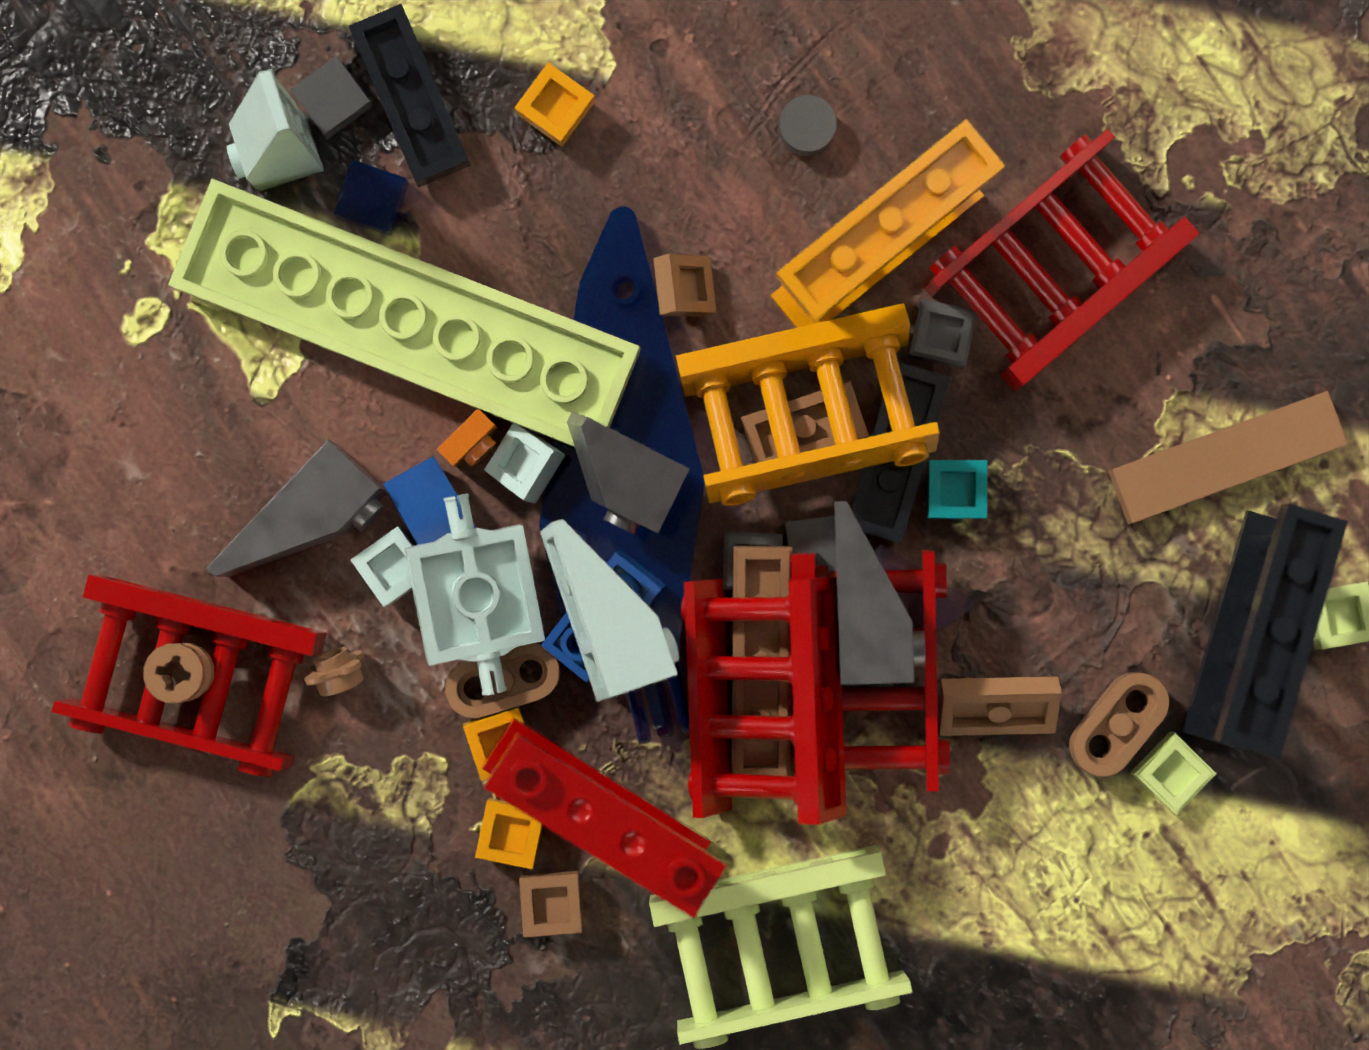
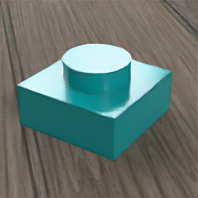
[926,460,987,520]

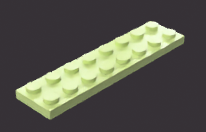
[168,179,641,447]

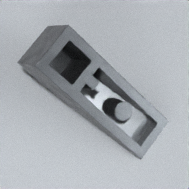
[206,440,387,577]
[834,501,925,685]

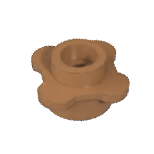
[304,647,365,696]

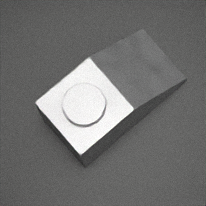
[567,412,689,535]

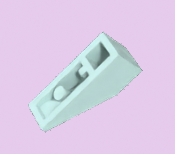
[227,69,324,192]
[540,519,679,701]

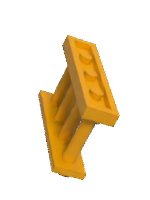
[770,119,1005,328]
[676,303,939,506]

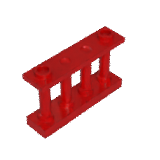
[925,129,1200,392]
[791,550,950,791]
[51,574,327,777]
[681,577,847,825]
[482,717,727,918]

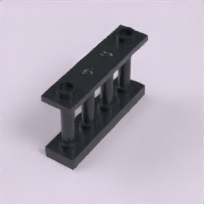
[1182,503,1348,759]

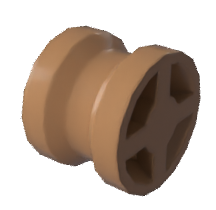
[144,643,214,703]

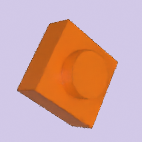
[436,408,498,469]

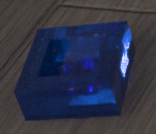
[333,160,409,236]

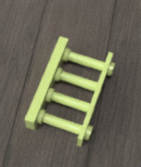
[649,845,913,1049]

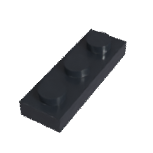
[349,4,471,187]
[850,362,950,545]

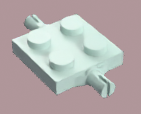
[404,494,545,695]

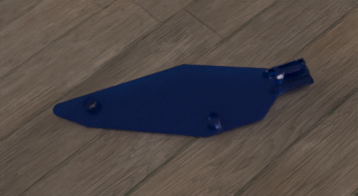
[539,206,705,745]

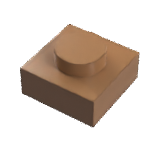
[653,253,717,317]
[519,871,583,937]

